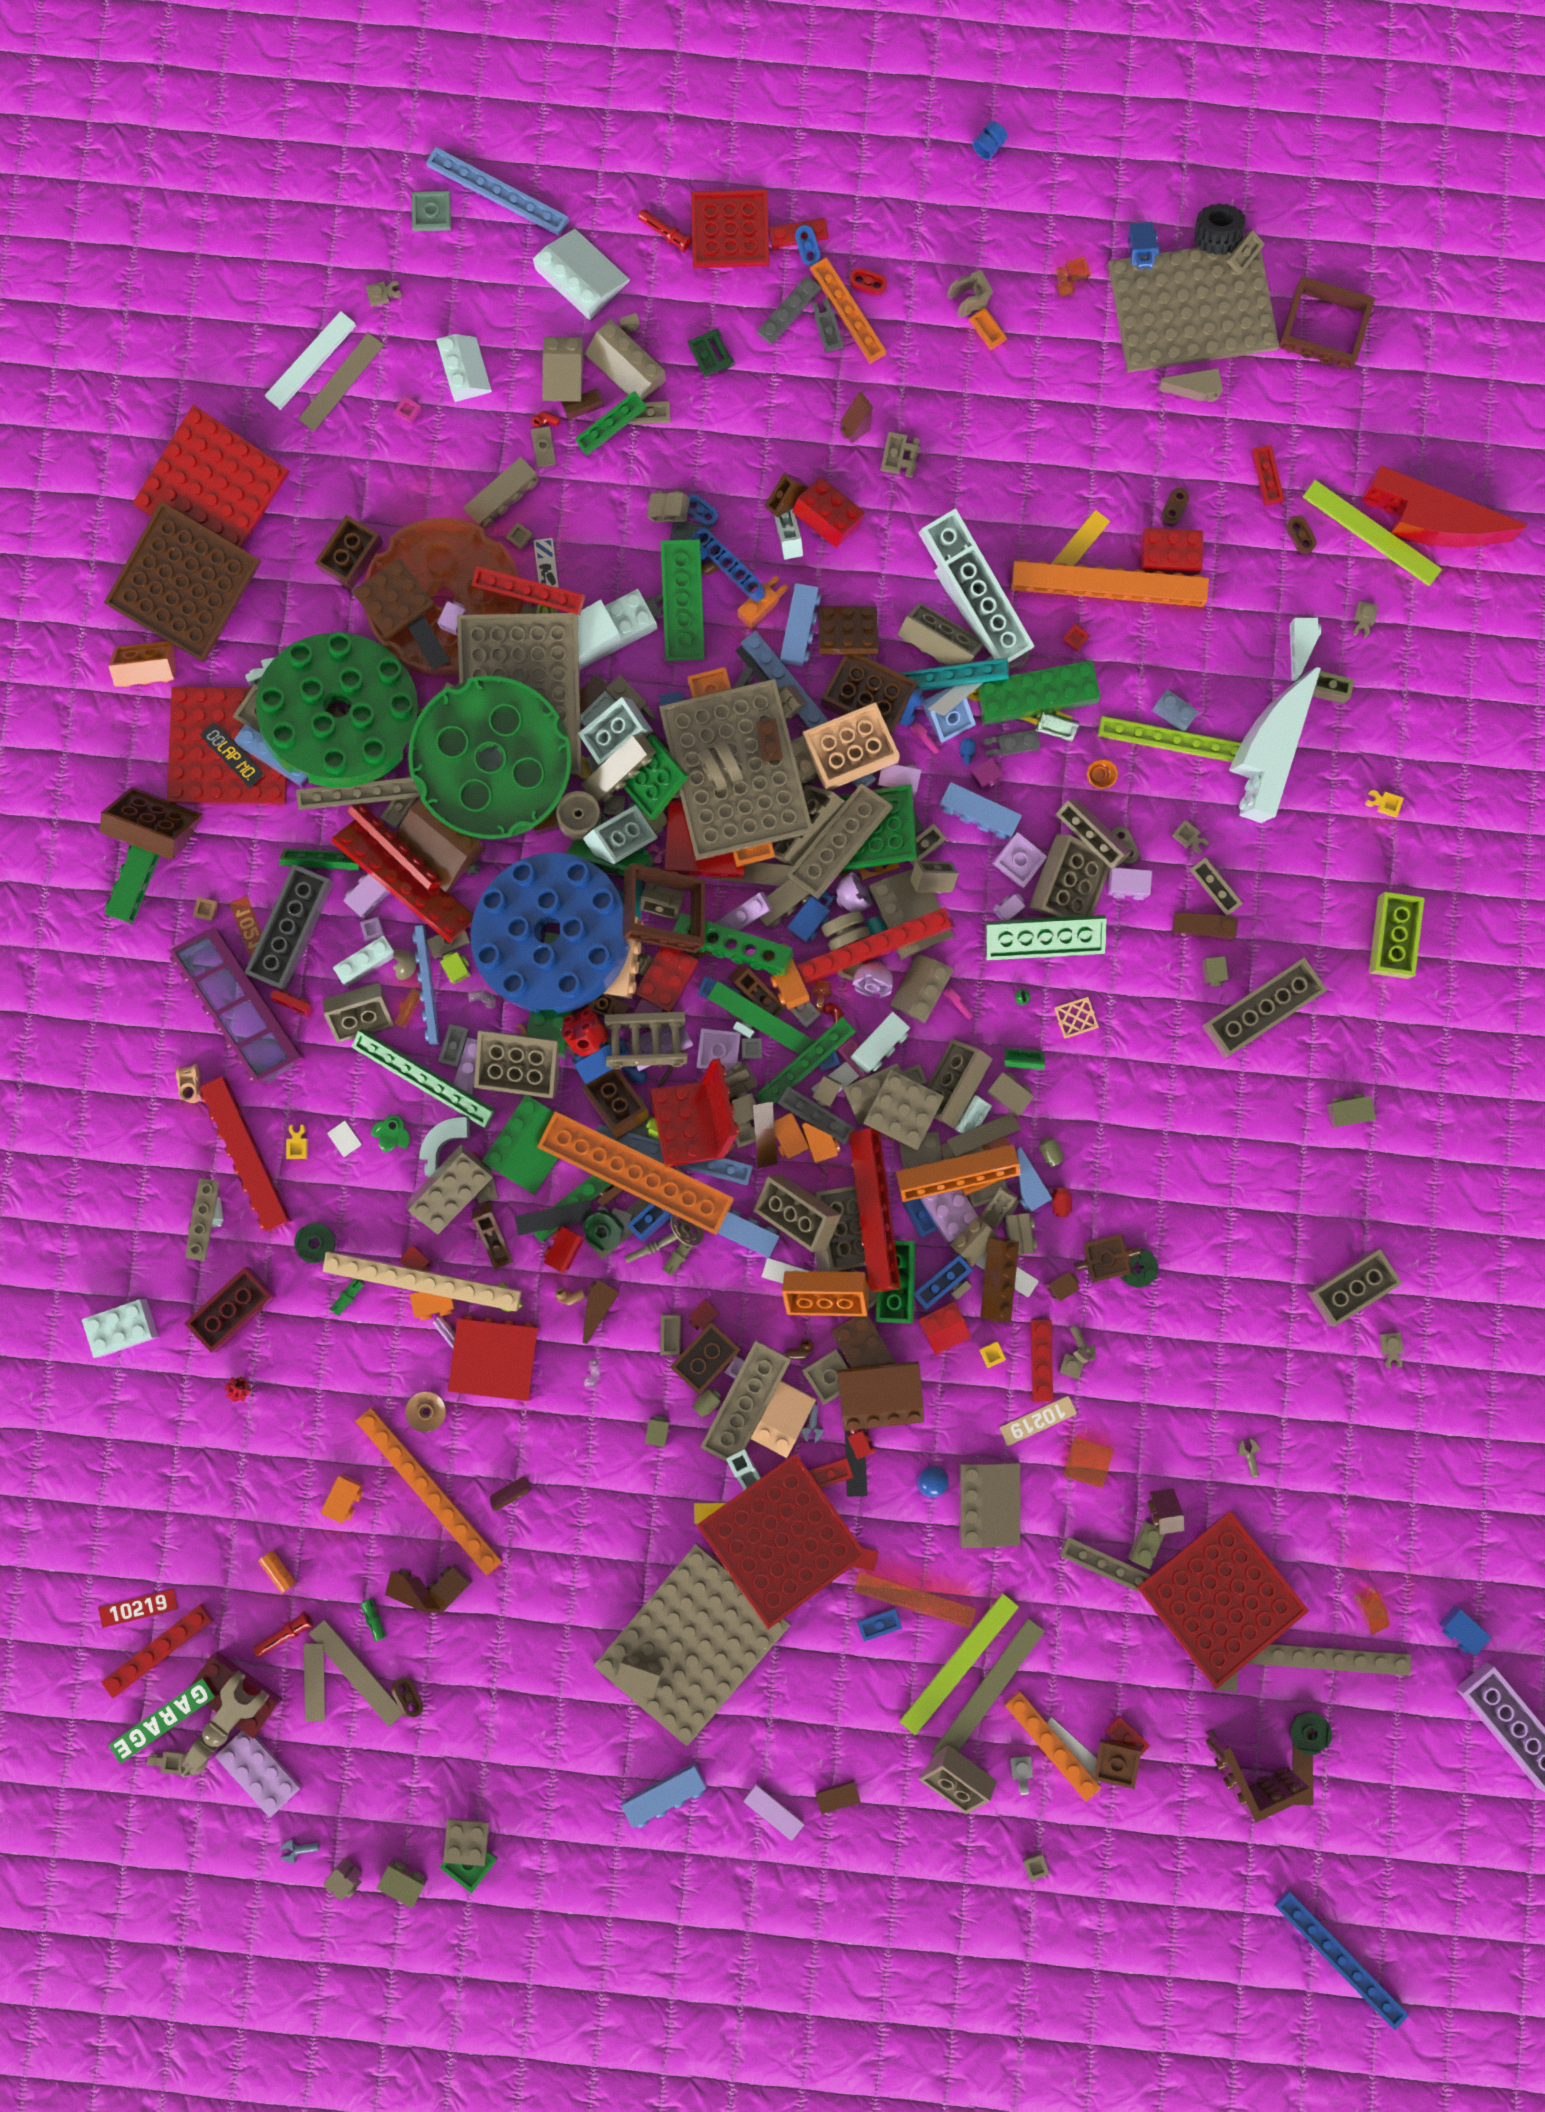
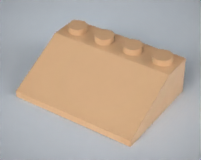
[803,702,900,791]

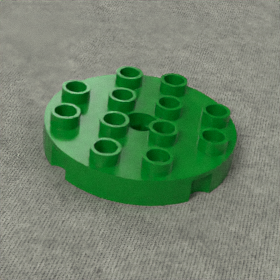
[256,632,418,788]
[408,676,572,839]

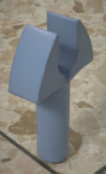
[801,1403,823,1443]
[279,1838,320,1863]

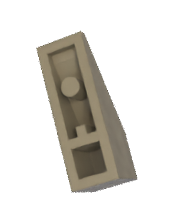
[1158,368,1223,402]

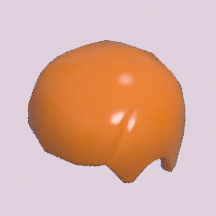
[1086,759,1118,789]

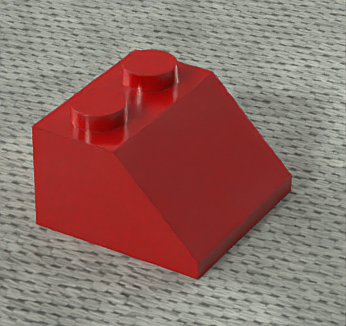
[543,1226,585,1274]
[917,1301,971,1355]

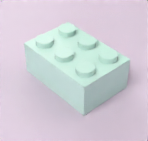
[578,697,653,766]
[82,1299,159,1358]

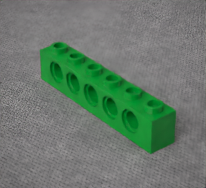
[673,913,794,976]

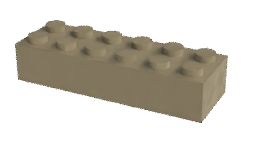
[1202,957,1327,1058]

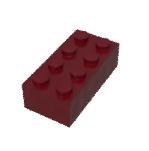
[184,1267,277,1353]
[189,1651,283,1739]

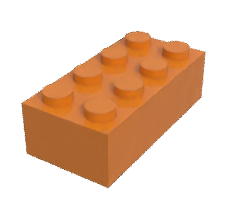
[782,1270,869,1316]

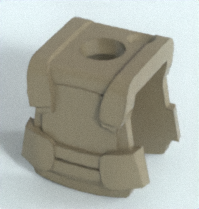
[947,270,993,318]

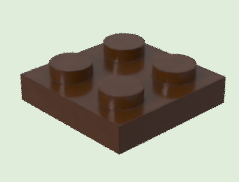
[1093,1738,1142,1789]

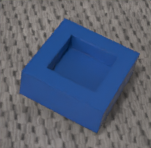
[819,1051,840,1072]

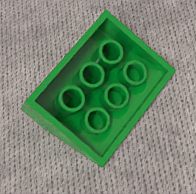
[482,1095,559,1195]

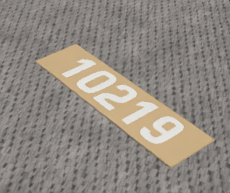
[999,1396,1077,1446]

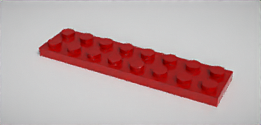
[331,820,474,943]

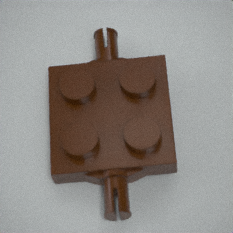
[1074,1234,1142,1283]

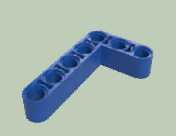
[688,528,766,602]

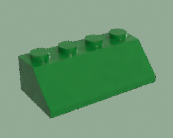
[566,840,654,882]
[876,1241,915,1323]

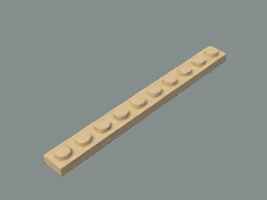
[323,1251,522,1311]

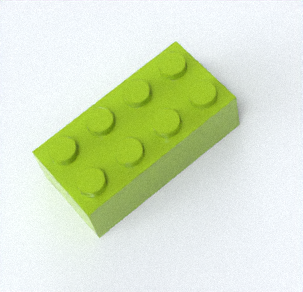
[1369,892,1424,979]

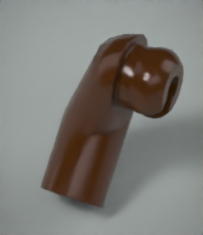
[701,551,720,575]
[786,1339,813,1360]

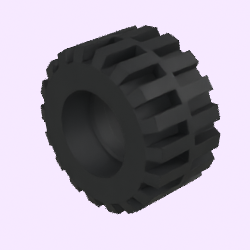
[1194,203,1245,255]

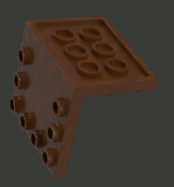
[1205,1729,1313,1823]

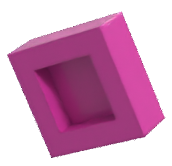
[394,396,422,425]

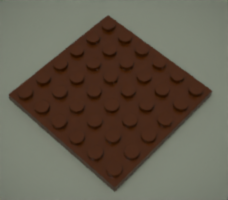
[104,501,262,663]

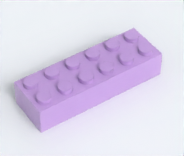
[1455,1662,1545,1792]

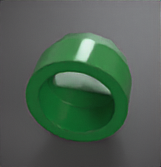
[1014,989,1031,1005]

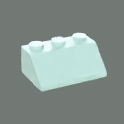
[436,334,492,402]
[583,805,658,864]

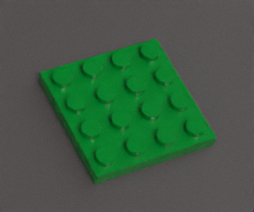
[839,784,918,871]

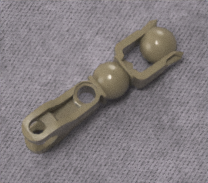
[180,1670,270,1778]

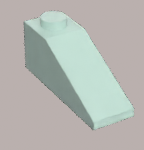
[774,509,803,560]
[1290,618,1321,681]

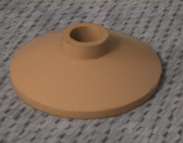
[405,1391,446,1433]

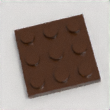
[352,557,435,640]
[818,606,878,654]

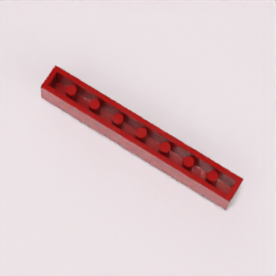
[797,907,956,984]
[200,1076,292,1232]
[849,1128,901,1292]

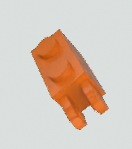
[738,576,788,630]

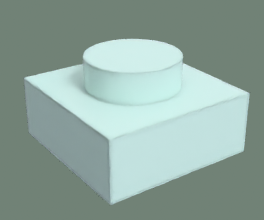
[733,1021,754,1039]

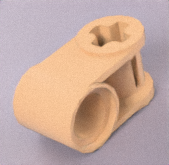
[176,1064,202,1103]

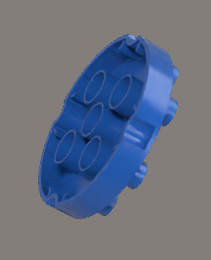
[471,853,630,1014]

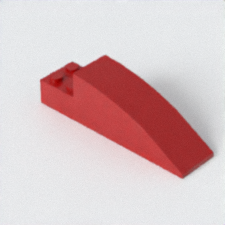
[1361,465,1527,547]

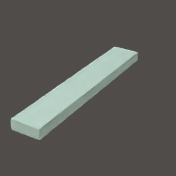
[264,311,356,410]

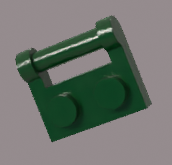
[688,329,735,378]

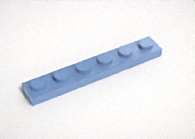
[412,925,440,1045]

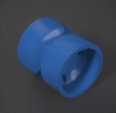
[972,121,1008,160]

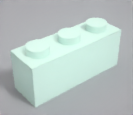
[333,935,395,987]
[850,1012,910,1074]

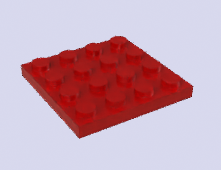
[691,190,769,268]

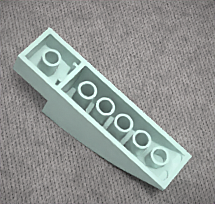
[918,508,1035,662]
[578,589,658,670]
[1229,667,1321,823]

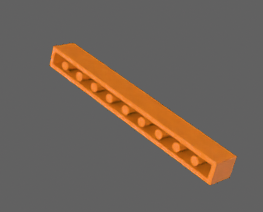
[1010,559,1209,607]

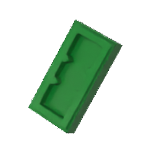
[1004,1049,1045,1070]

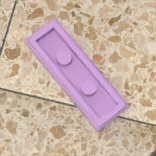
[743,1784,805,1841]

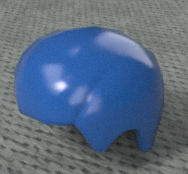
[916,1466,949,1498]

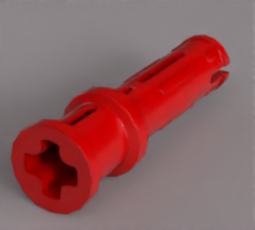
[638,209,692,253]
[253,1611,313,1658]

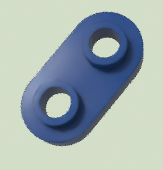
[795,225,820,265]
[688,494,718,527]
[899,689,924,727]

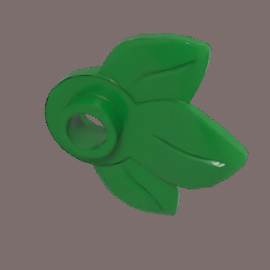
[371,1115,410,1153]

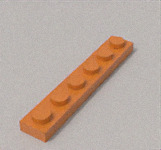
[810,257,887,364]
[1004,1691,1101,1801]

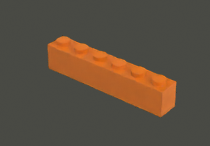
[896,1145,1020,1202]

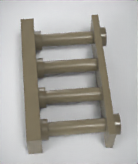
[604,1012,687,1069]

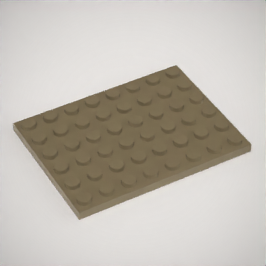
[1107,247,1279,373]
[457,613,582,774]
[659,679,813,861]
[593,1542,791,1746]

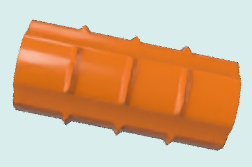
[258,1550,297,1594]

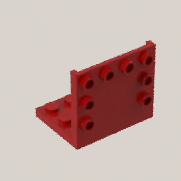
[649,1058,739,1167]

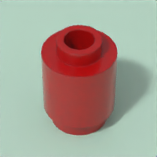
[1051,1188,1072,1217]

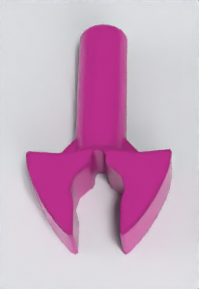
[910,722,940,754]
[646,843,666,865]
[943,987,973,1019]

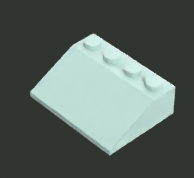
[533,229,630,320]

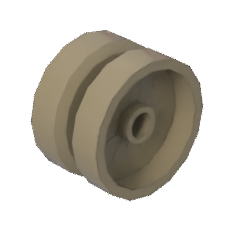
[697,739,743,792]
[556,791,601,841]
[821,911,871,951]

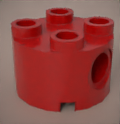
[561,1008,608,1056]

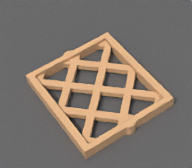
[1054,997,1099,1039]

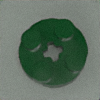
[583,1210,624,1251]
[294,1223,336,1263]
[1120,1248,1158,1288]
[1289,1711,1332,1755]

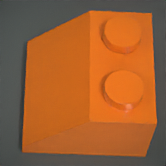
[802,1123,840,1164]

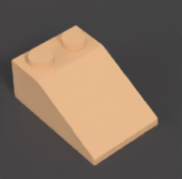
[751,1381,816,1458]

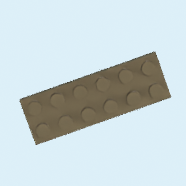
[787,783,893,899]
[700,1340,792,1462]

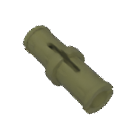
[662,1237,693,1276]

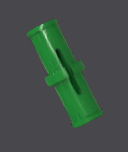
[329,1278,365,1316]
[360,1598,387,1642]

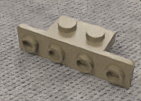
[185,1178,220,1261]

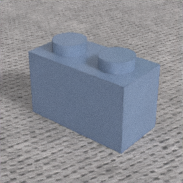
[1152,689,1199,732]

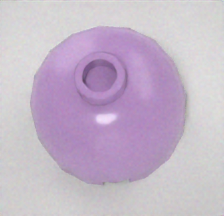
[836,872,872,912]
[853,961,893,997]

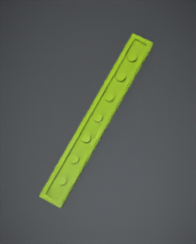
[1303,480,1442,586]
[1098,716,1242,762]
[899,1593,1019,1735]

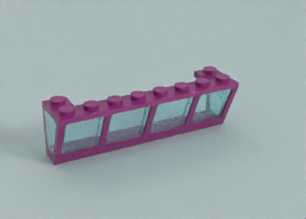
[168,927,305,1086]

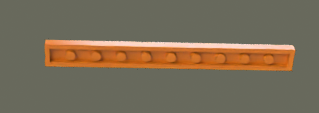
[355,1407,503,1576]

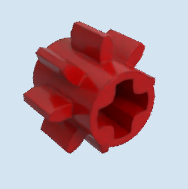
[224,1376,251,1402]

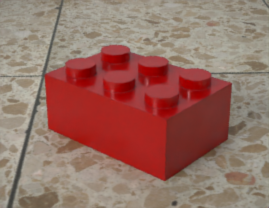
[792,477,865,548]
[1140,528,1203,576]
[635,946,699,1013]

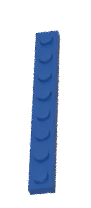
[1274,1890,1409,2030]

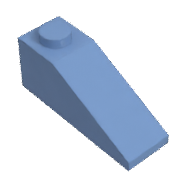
[1015,1147,1052,1212]

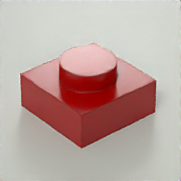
[1062,624,1090,652]

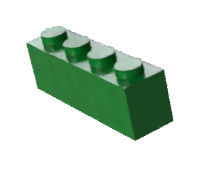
[105,845,160,925]

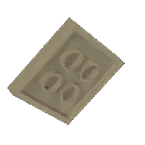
[863,1069,944,1150]

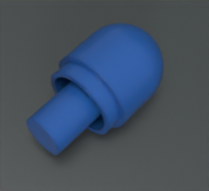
[960,738,976,765]
[621,1066,648,1084]

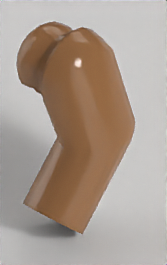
[555,1288,586,1306]

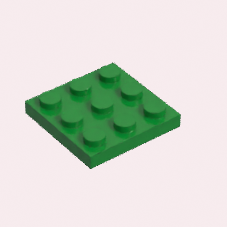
[623,735,689,820]

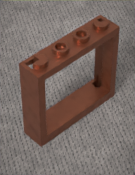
[1279,276,1375,370]
[622,863,705,953]

